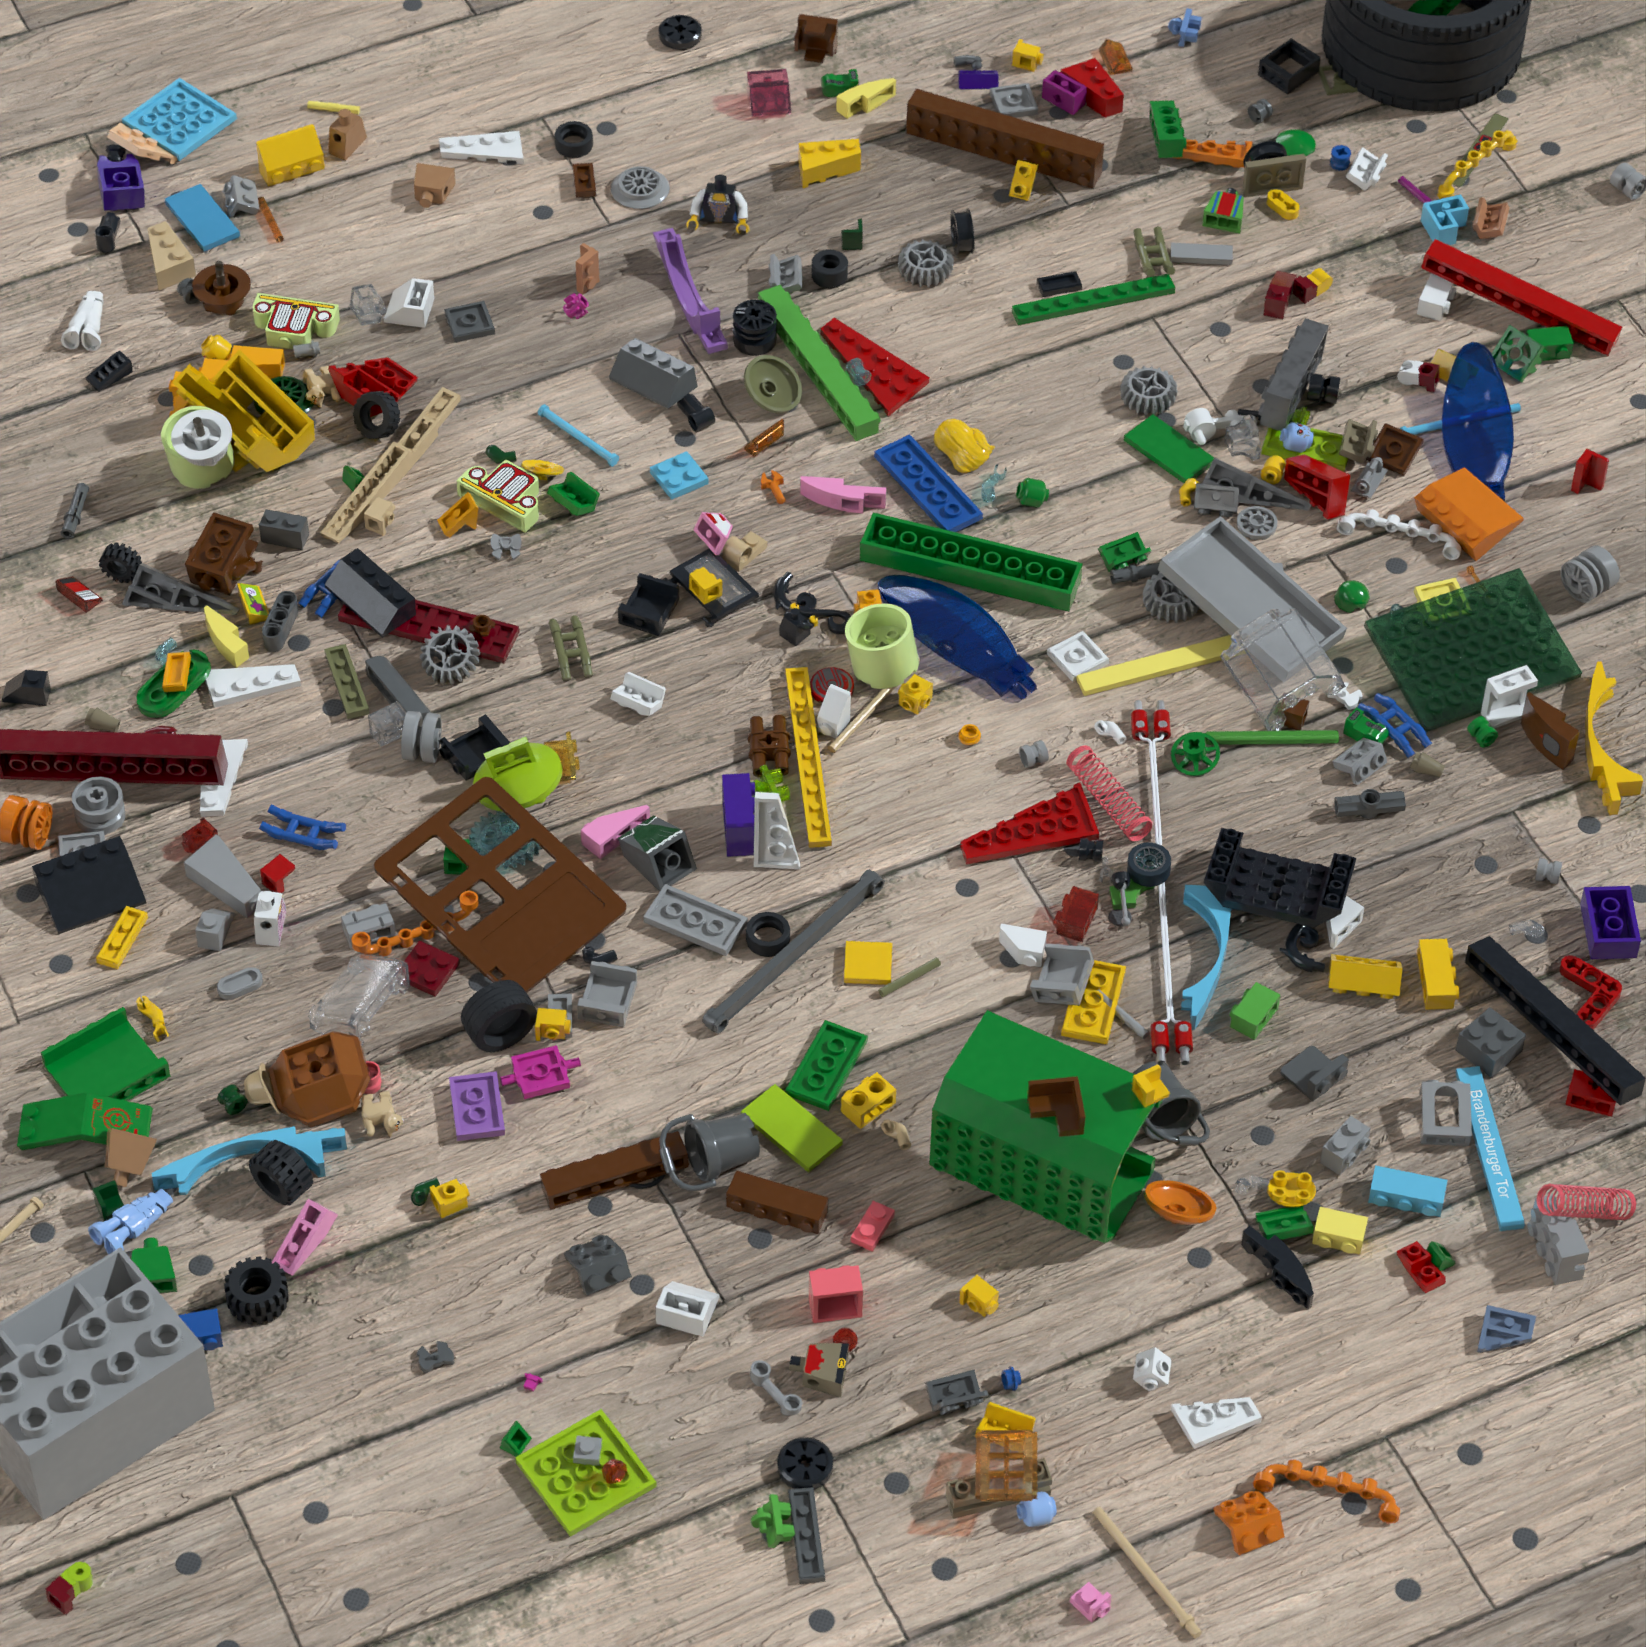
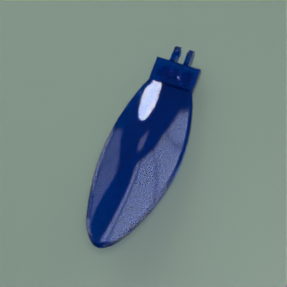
[1442,342,1514,502]
[878,575,1037,700]

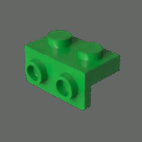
[547,472,600,516]
[1098,532,1152,572]

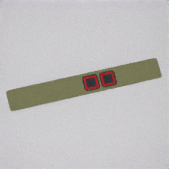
[1453,113,1509,187]

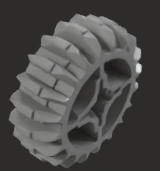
[898,239,953,288]
[1120,365,1177,416]
[1143,572,1199,623]
[420,625,480,685]

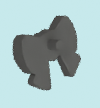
[417,1341,455,1373]

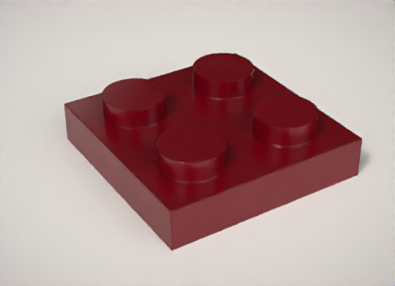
[395,940,460,997]

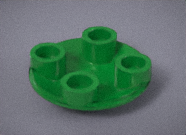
[1276,129,1316,156]

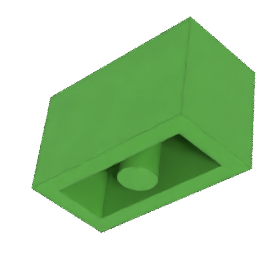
[1229,982,1280,1040]

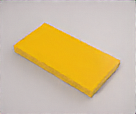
[1061,960,1126,1045]

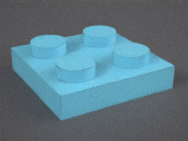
[650,451,709,500]

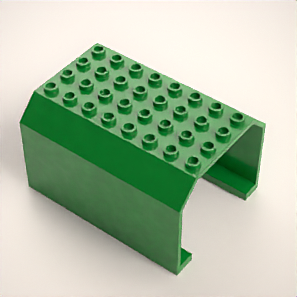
[929,1010,1163,1243]

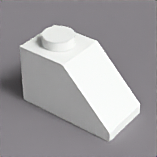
[817,684,851,739]
[1326,896,1364,949]
[999,924,1047,967]

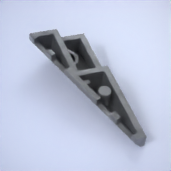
[1202,457,1311,511]
[122,563,240,615]

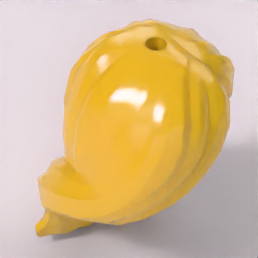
[934,419,995,473]

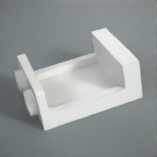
[1481,665,1538,728]

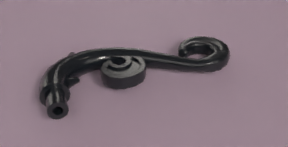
[773,572,851,635]
[1280,924,1326,972]

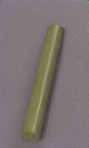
[878,957,941,997]

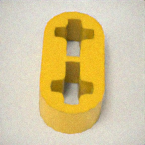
[1267,189,1300,220]

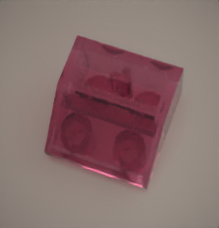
[747,69,791,117]

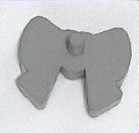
[491,534,522,560]

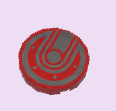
[810,667,854,702]

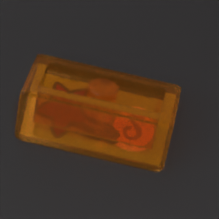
[1099,39,1133,75]
[744,419,784,457]

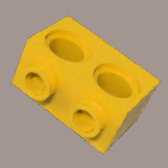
[841,1072,896,1129]

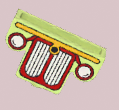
[253,293,340,350]
[456,460,539,533]

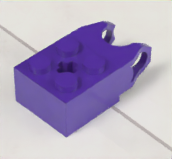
[97,153,145,211]

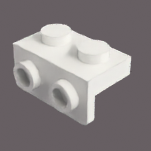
[1346,147,1388,191]
[611,672,666,716]

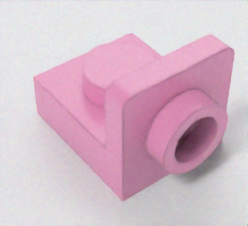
[1070,1582,1112,1623]

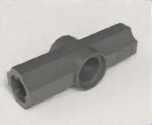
[1334,789,1406,819]

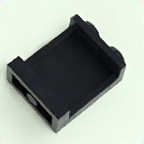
[618,573,680,636]
[439,714,511,781]

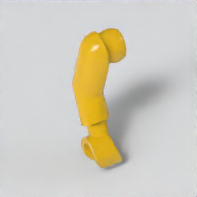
[136,996,169,1042]

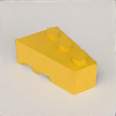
[798,139,861,188]

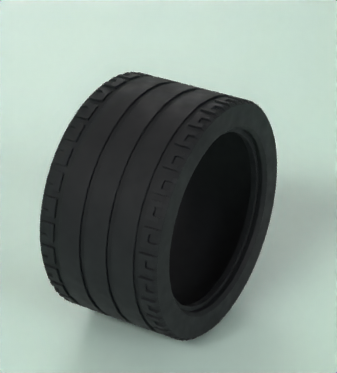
[1321,0,1531,112]

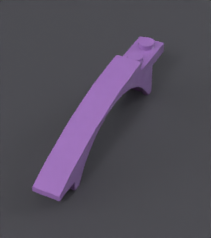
[653,228,728,354]

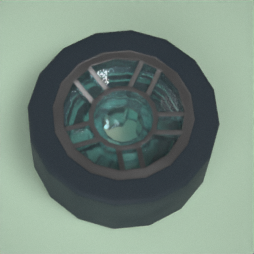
[1127,842,1171,887]

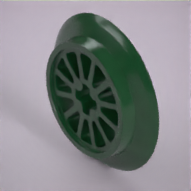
[253,376,314,414]

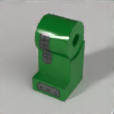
[821,69,859,97]
[1343,707,1389,744]

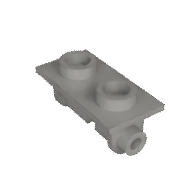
[1351,457,1387,499]

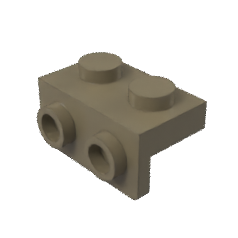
[1339,419,1378,464]

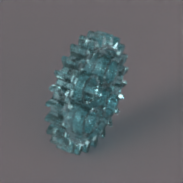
[469,811,543,869]

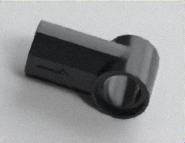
[95,212,121,253]
[677,393,716,432]

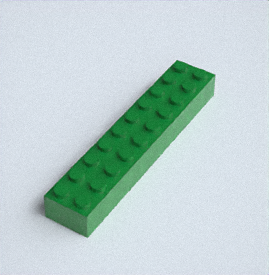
[860,512,1083,612]

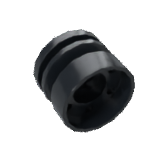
[733,299,777,356]

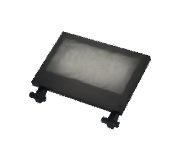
[663,548,759,627]

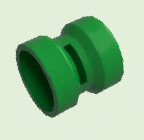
[1467,716,1498,748]

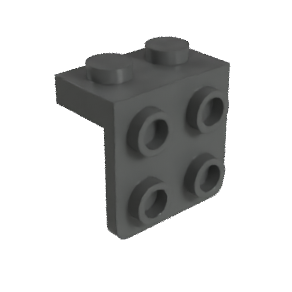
[1280,1046,1349,1102]
[564,1235,631,1295]
[925,1370,989,1415]

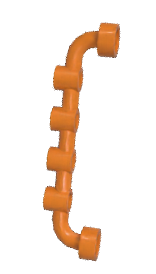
[351,891,479,956]
[1253,1459,1401,1524]

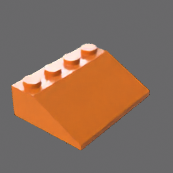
[1414,467,1524,561]

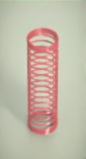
[1066,745,1153,842]
[1536,1184,1636,1220]

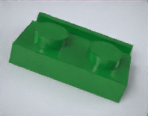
[1256,1206,1313,1240]

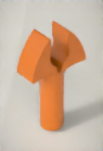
[761,470,786,504]

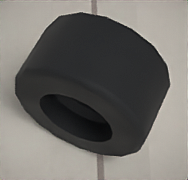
[811,249,848,288]

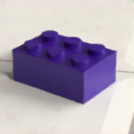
[722,773,755,857]
[1580,886,1641,960]

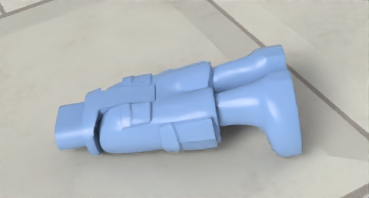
[88,1189,173,1255]

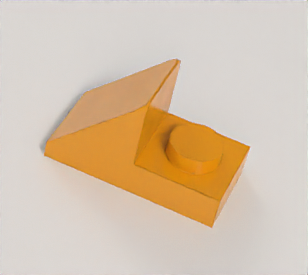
[437,492,478,538]

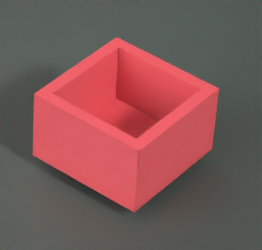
[809,1265,863,1323]

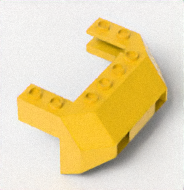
[172,349,315,472]

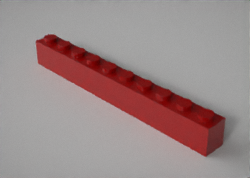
[1421,239,1623,356]

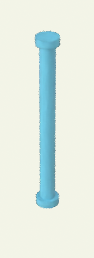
[538,404,619,466]

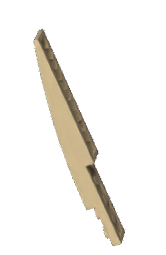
[320,387,461,544]

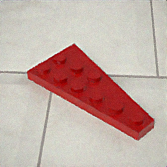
[820,317,929,417]
[960,782,1099,865]

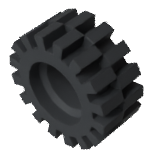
[99,542,142,583]

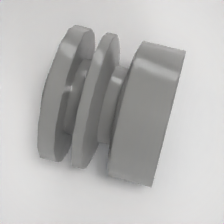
[1560,545,1620,603]

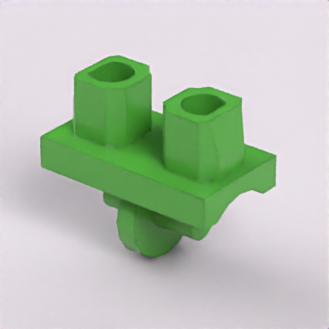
[751,1494,795,1548]

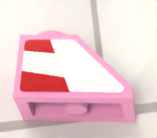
[693,512,733,555]

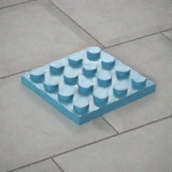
[122,78,237,161]

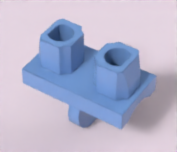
[1168,8,1202,47]

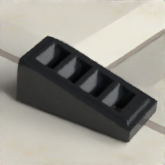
[86,350,133,392]

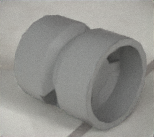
[1610,162,1646,200]

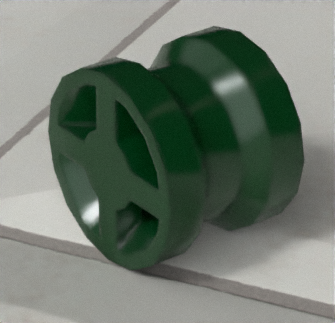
[217,1084,248,1115]

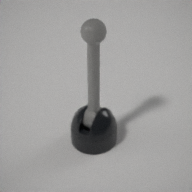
[1112,871,1131,926]

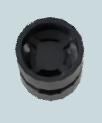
[1307,373,1341,404]

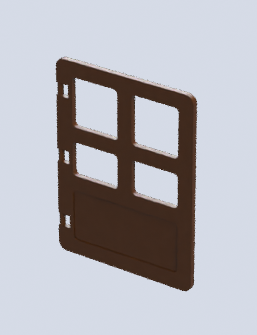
[374,777,627,993]

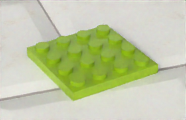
[515,1409,657,1537]

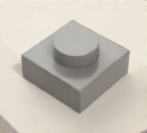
[573,1436,602,1465]

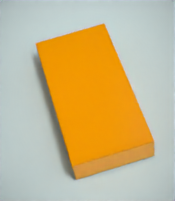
[162,652,191,692]

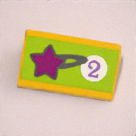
[237,583,269,625]

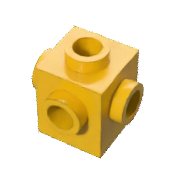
[898,674,933,715]

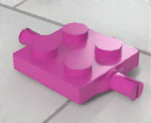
[500,1045,581,1099]

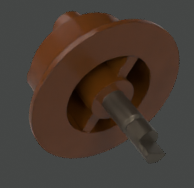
[192,261,251,316]

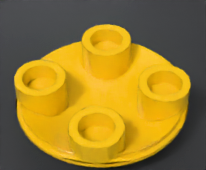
[1267,1170,1316,1207]

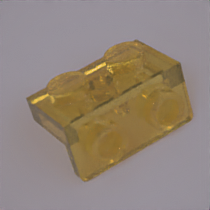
[544,732,580,781]

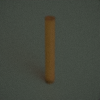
[258,197,284,243]

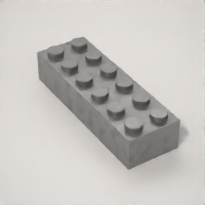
[1258,318,1329,431]

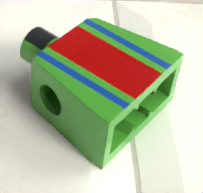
[1202,188,1244,234]

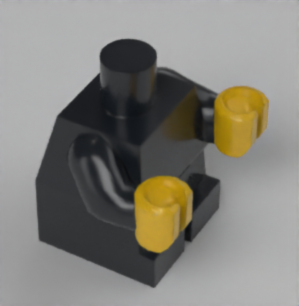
[779,603,818,646]

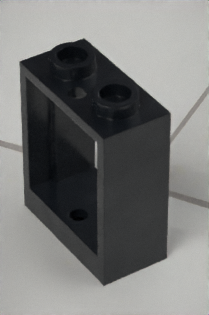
[1258,38,1321,94]

